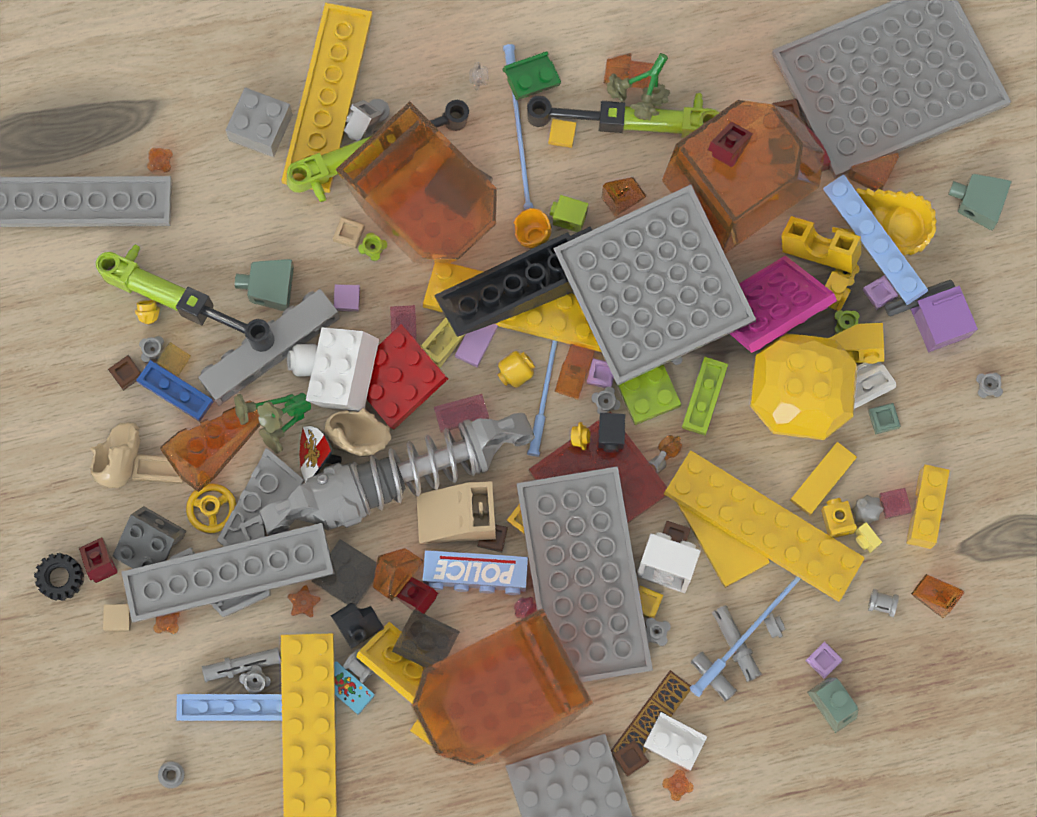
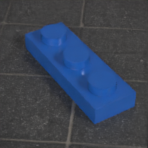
[136,360,214,422]

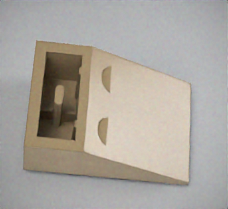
[417,481,496,544]

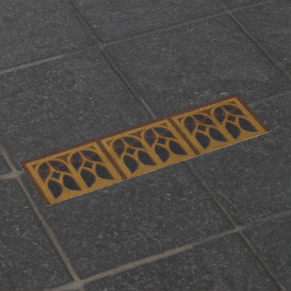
[611,670,691,753]

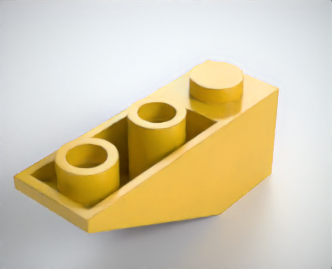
[829,323,884,364]

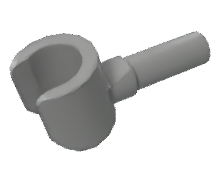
[647,451,666,474]

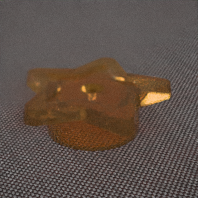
[287,585,321,618]

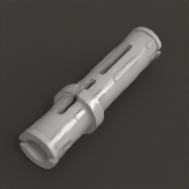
[712,605,762,682]
[202,647,281,682]

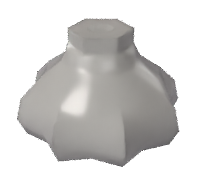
[852,495,884,525]

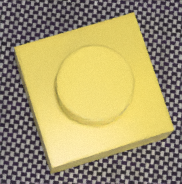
[855,522,882,553]

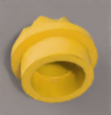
[135,300,160,324]

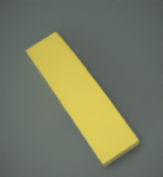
[421,317,465,368]

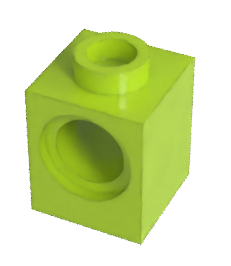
[550,195,589,232]

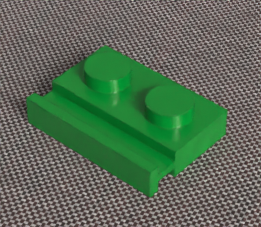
[502,51,561,101]

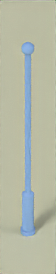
[503,44,533,210]
[527,340,557,457]
[690,576,801,697]

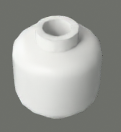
[287,344,318,377]

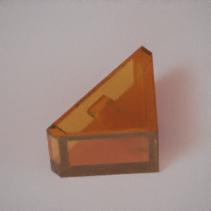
[848,152,899,191]
[601,177,646,216]
[373,548,424,601]
[911,574,965,618]

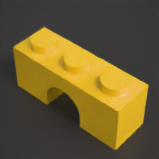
[781,216,861,273]
[906,464,950,549]

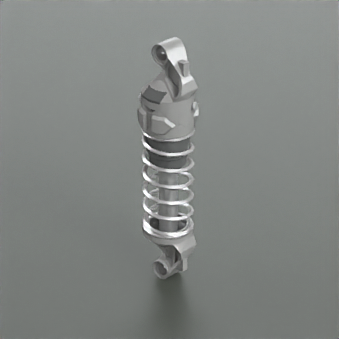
[260,413,535,536]

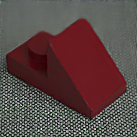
[708,122,753,167]
[79,537,118,583]
[390,573,439,617]

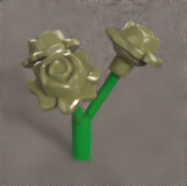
[607,53,670,120]

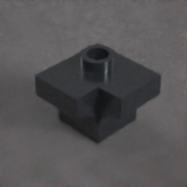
[331,602,384,649]

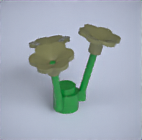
[234,393,311,454]

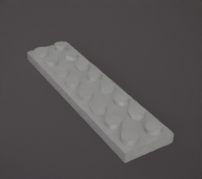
[0,176,172,227]
[121,523,335,623]

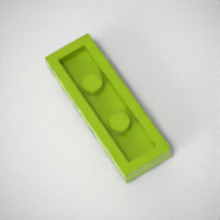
[682,356,728,436]

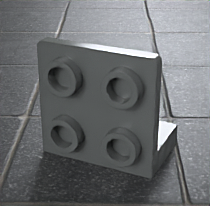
[113,506,186,569]

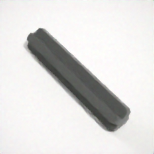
[885,280,955,316]

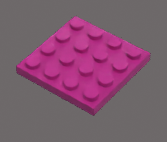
[730,256,837,353]

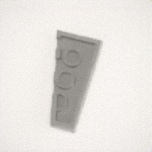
[217,448,305,547]

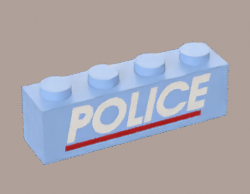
[423,550,528,595]

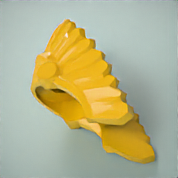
[832,188,937,256]

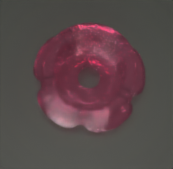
[514,597,537,621]

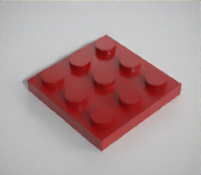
[367,324,449,430]

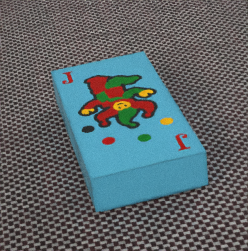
[334,661,375,715]

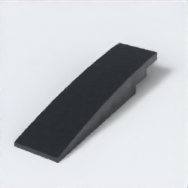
[434,225,603,337]

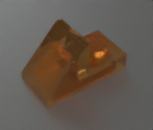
[604,53,654,88]
[555,344,595,400]

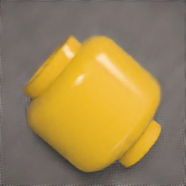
[497,351,535,388]

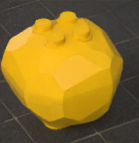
[750,333,858,440]

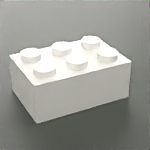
[306,327,379,412]
[637,532,701,593]

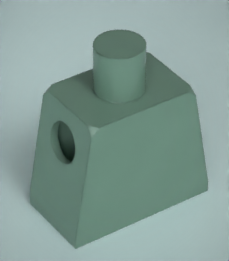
[948,174,1012,231]
[235,259,294,311]
[807,678,859,733]

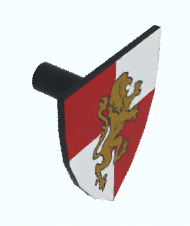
[299,426,342,483]

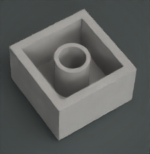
[226,88,293,157]

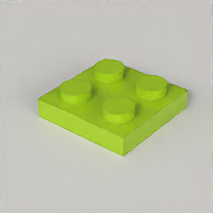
[615,364,681,425]

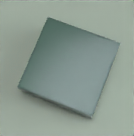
[868,403,901,435]

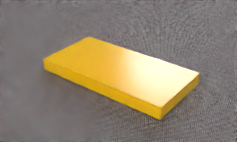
[675,501,770,588]

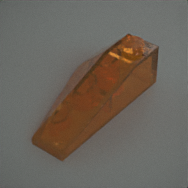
[160,400,261,492]

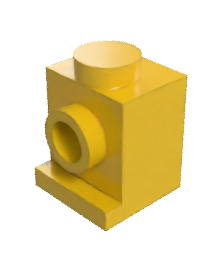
[825,271,851,311]
[821,498,857,538]

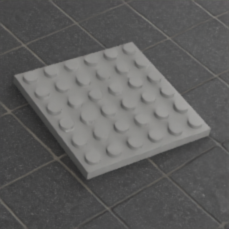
[553,185,756,385]

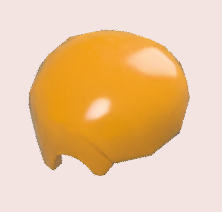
[514,208,552,248]

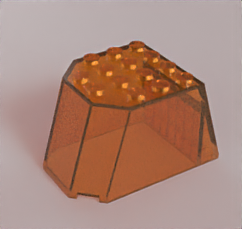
[662,100,825,254]
[336,101,497,263]
[412,608,593,766]

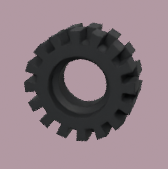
[34,553,84,601]

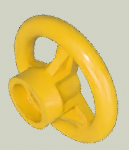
[186,484,237,533]

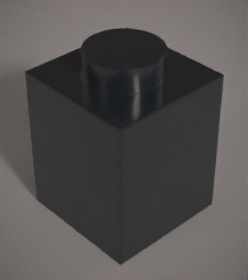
[598,413,625,453]

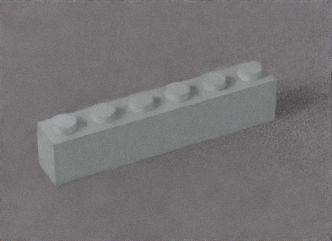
[198,289,340,406]

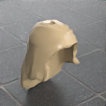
[324,408,391,457]
[90,422,141,488]

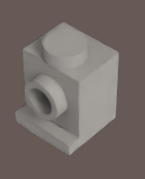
[344,100,382,141]

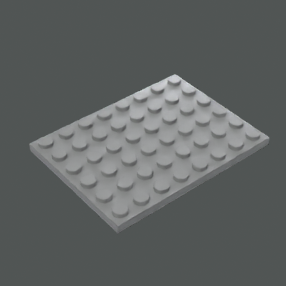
[772,0,1011,179]

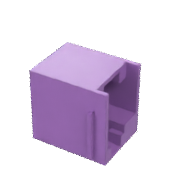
[911,285,978,353]

